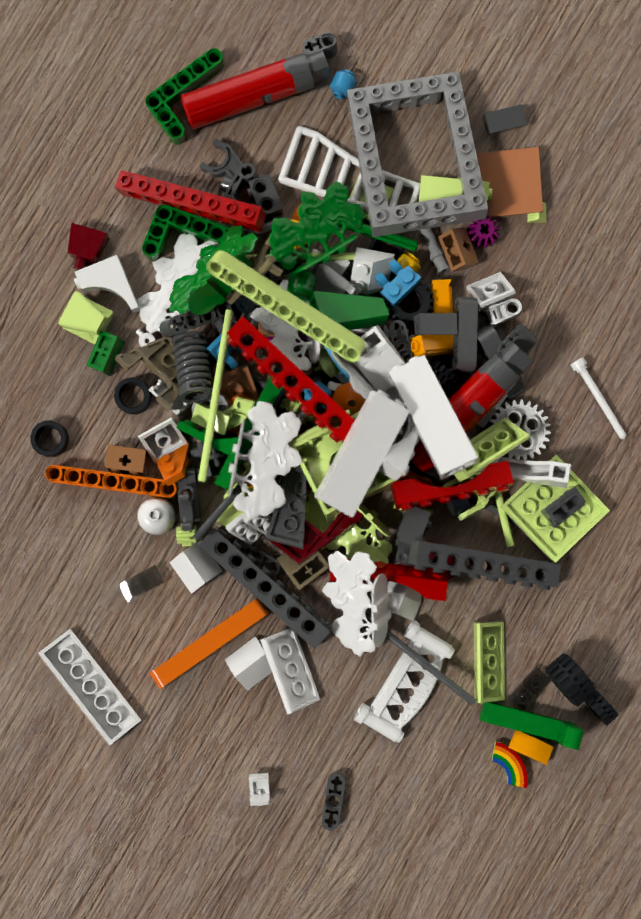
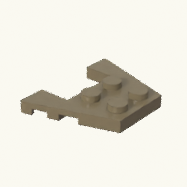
[115,337,179,412]

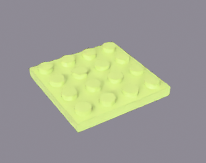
[501,455,610,563]

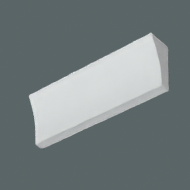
[38,629,141,746]

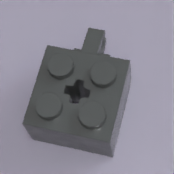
[392,506,432,566]

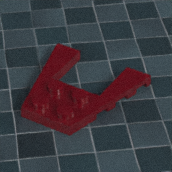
[269,480,364,565]

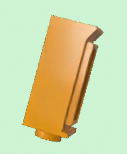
[431,279,453,313]
[410,335,453,357]

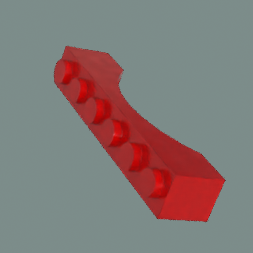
[391,461,514,511]
[330,558,449,601]

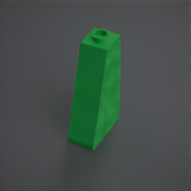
[309,291,390,330]

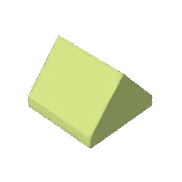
[527,202,547,223]

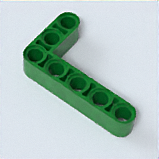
[145,48,224,145]
[142,205,243,261]
[479,702,584,750]

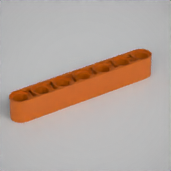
[45,465,178,498]
[149,598,270,689]

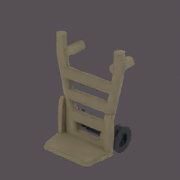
[225,236,283,313]

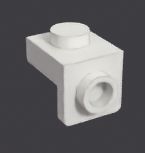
[249,773,270,806]

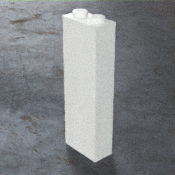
[389,355,478,480]
[314,390,410,518]

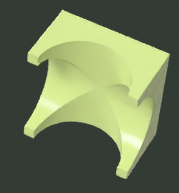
[291,411,397,522]

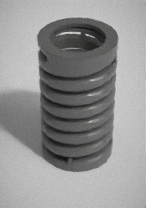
[172,331,213,403]

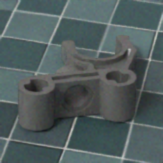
[200,139,258,200]
[176,466,201,531]

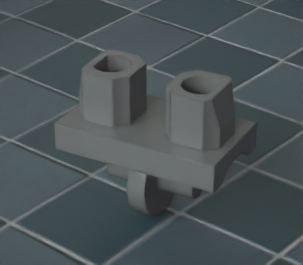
[190,442,224,477]

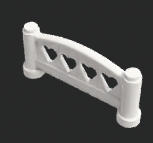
[353,620,455,743]

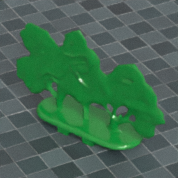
[269,182,366,273]
[169,225,258,315]

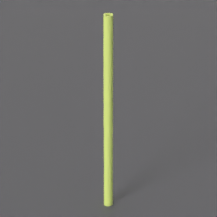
[198,310,233,482]

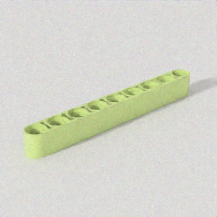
[207,251,366,362]

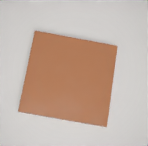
[477,147,543,218]

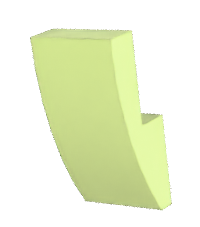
[191,402,231,435]

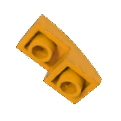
[508,730,554,765]

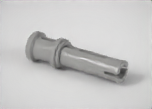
[420,228,451,275]

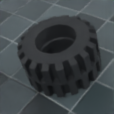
[385,281,434,329]
[545,653,596,707]

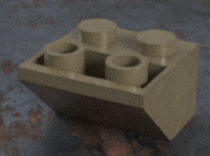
[277,551,329,590]

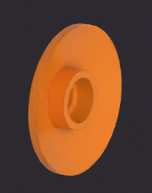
[332,382,366,415]

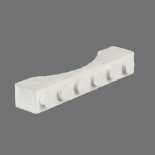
[378,415,420,481]
[476,457,571,488]

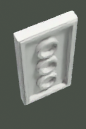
[261,628,321,714]

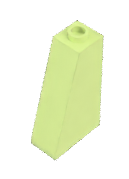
[419,175,492,202]

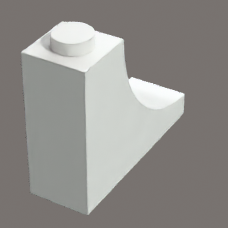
[74,255,140,313]

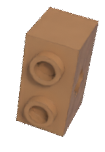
[438,227,479,272]
[105,445,149,476]

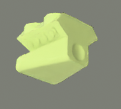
[58,291,113,344]

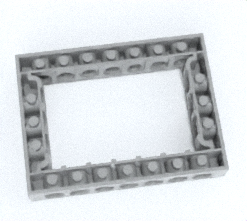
[347,72,488,237]

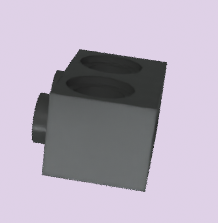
[247,174,283,220]

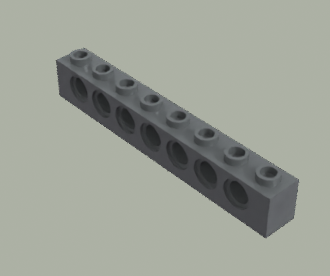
[199,526,331,649]
[408,540,561,590]

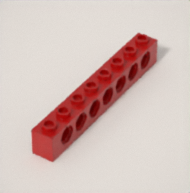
[115,170,267,232]
[226,316,355,443]

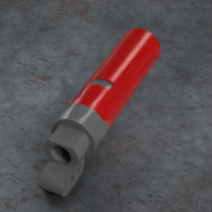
[181,33,338,129]
[411,324,537,472]

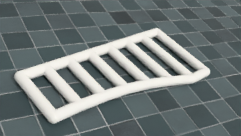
[278,126,420,212]

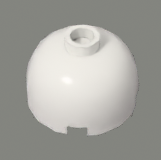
[137,497,176,535]

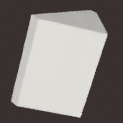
[466,272,516,313]
[138,417,188,464]
[169,540,223,594]
[225,636,272,691]

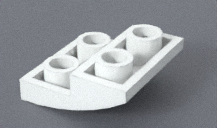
[225,512,272,545]

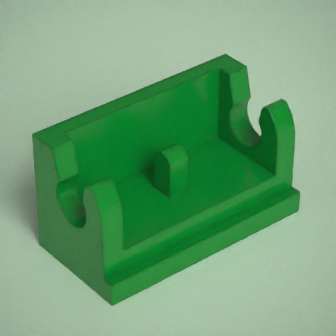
[86,331,125,376]

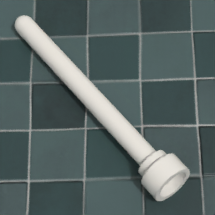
[570,357,627,439]

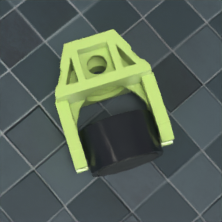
[443,472,497,521]

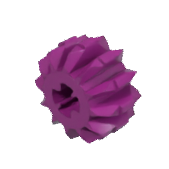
[468,216,500,248]

